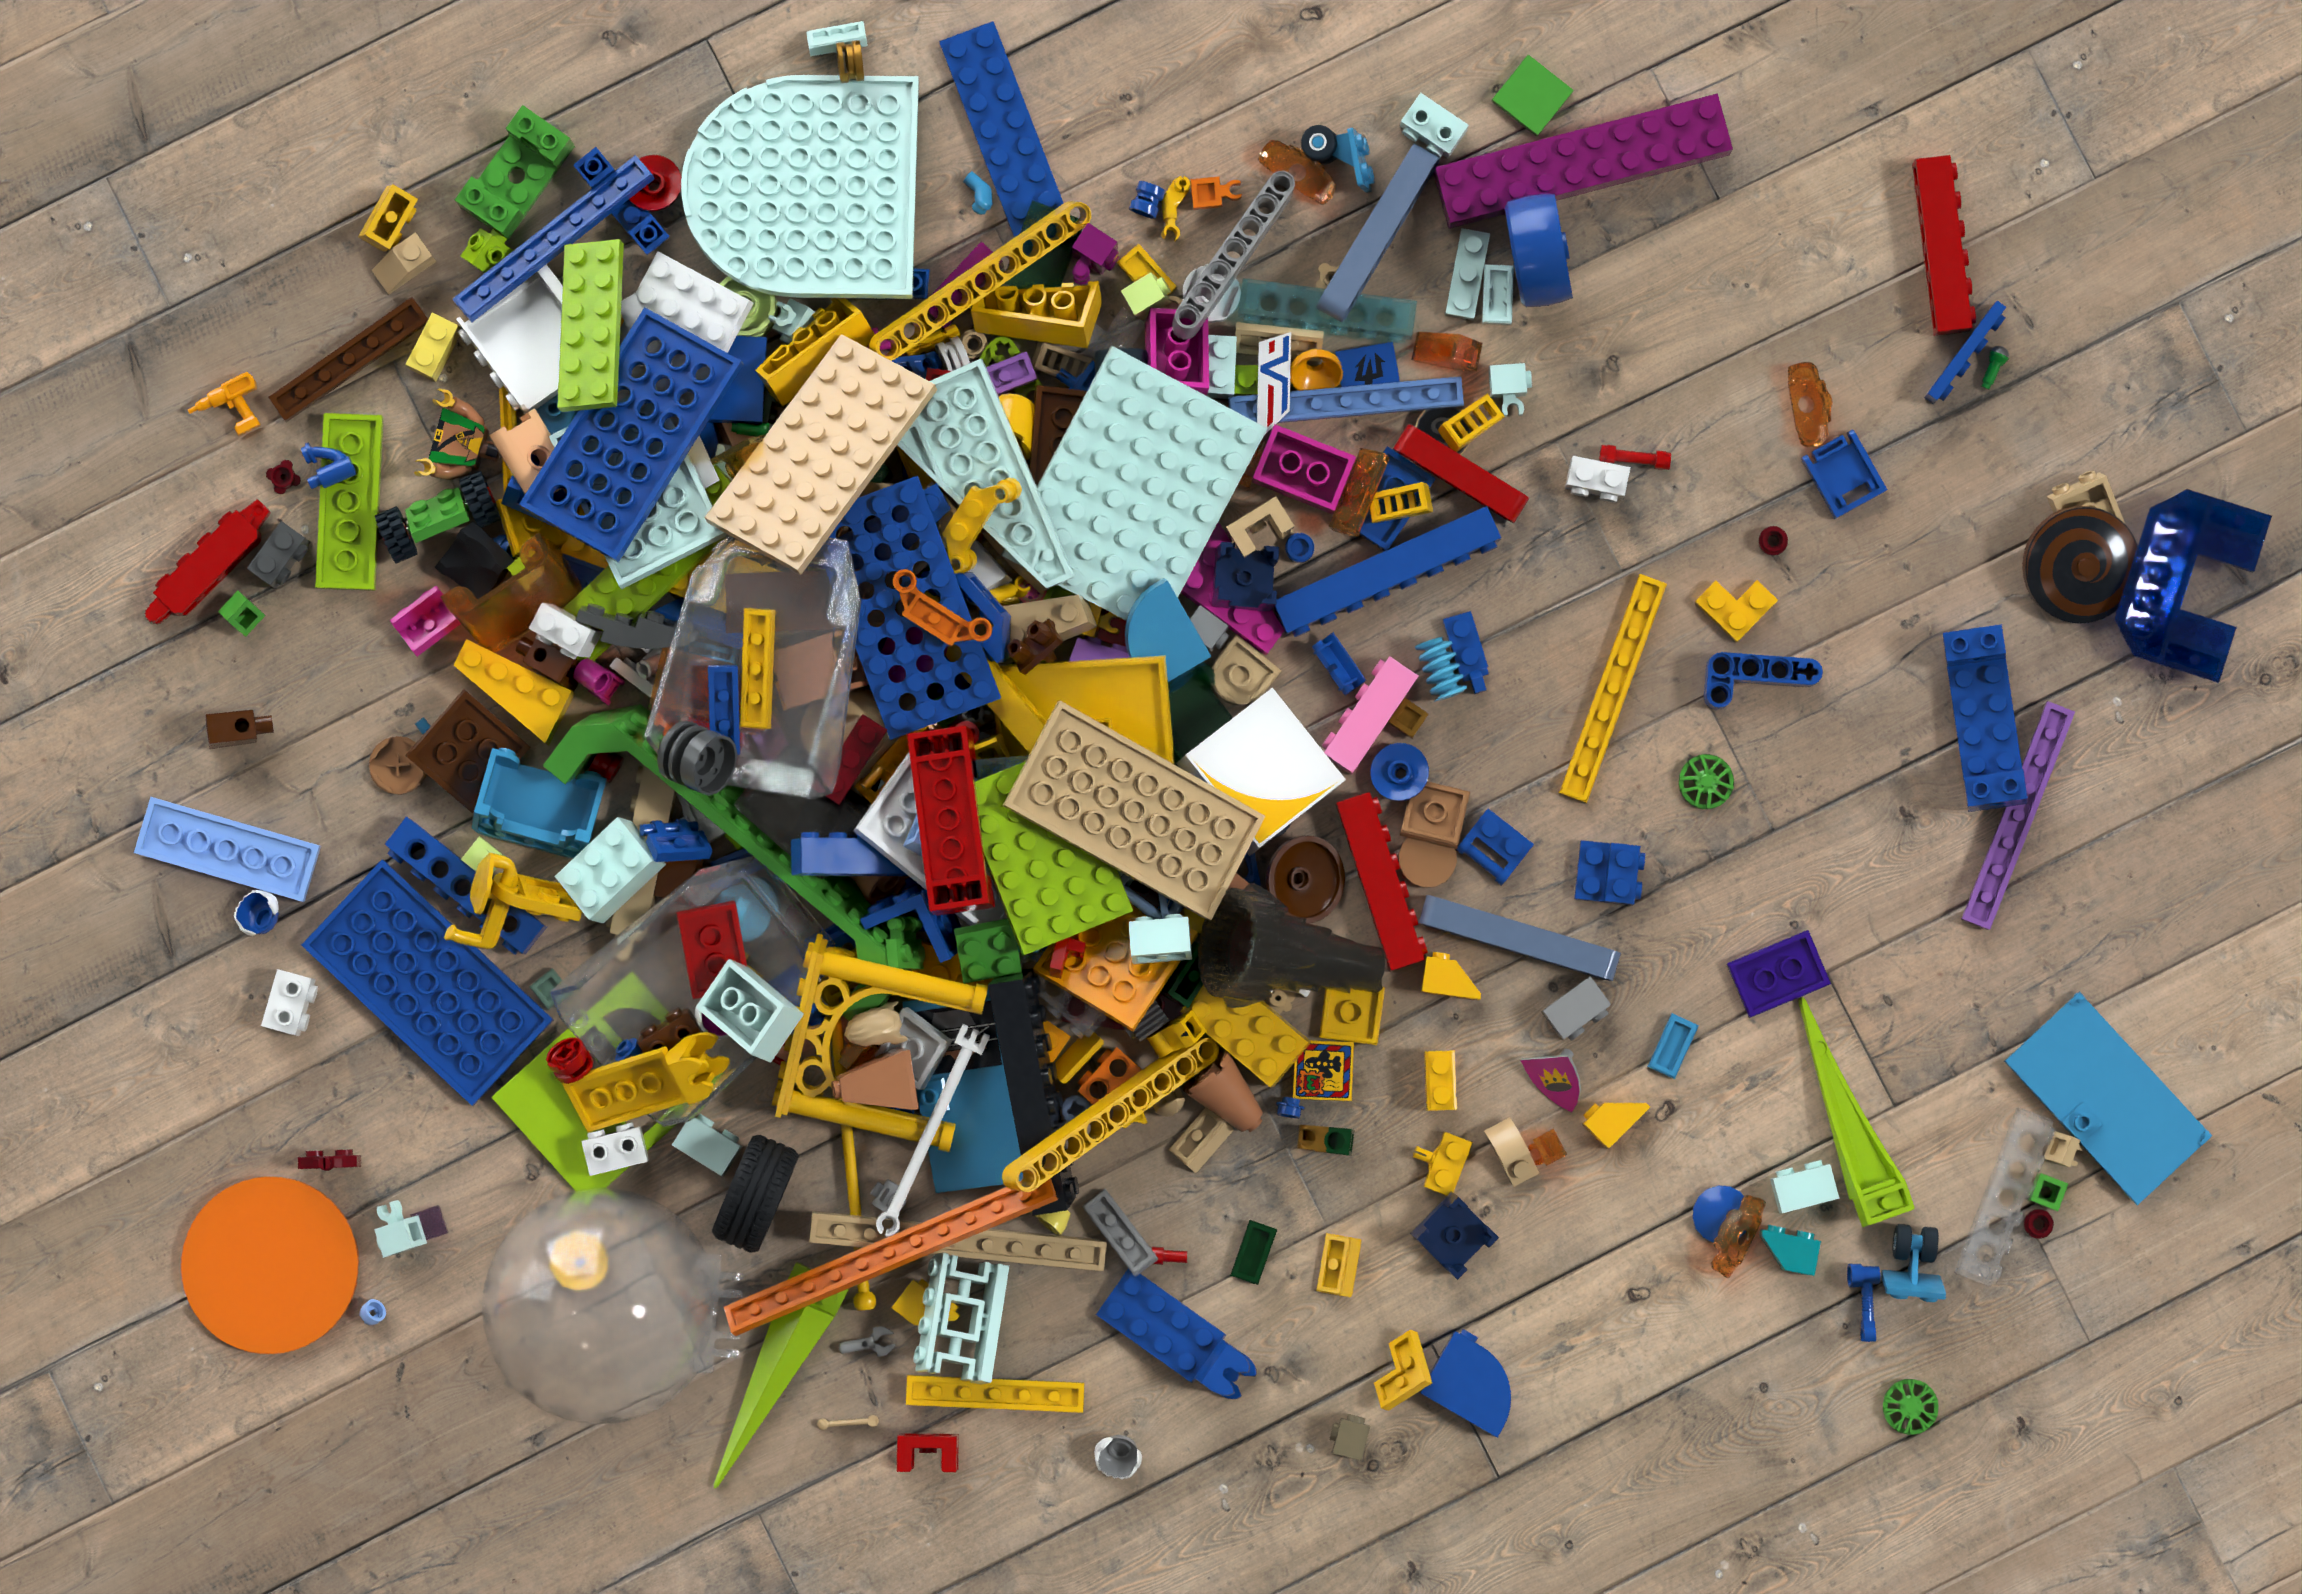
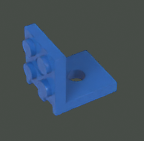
[860,884,961,963]

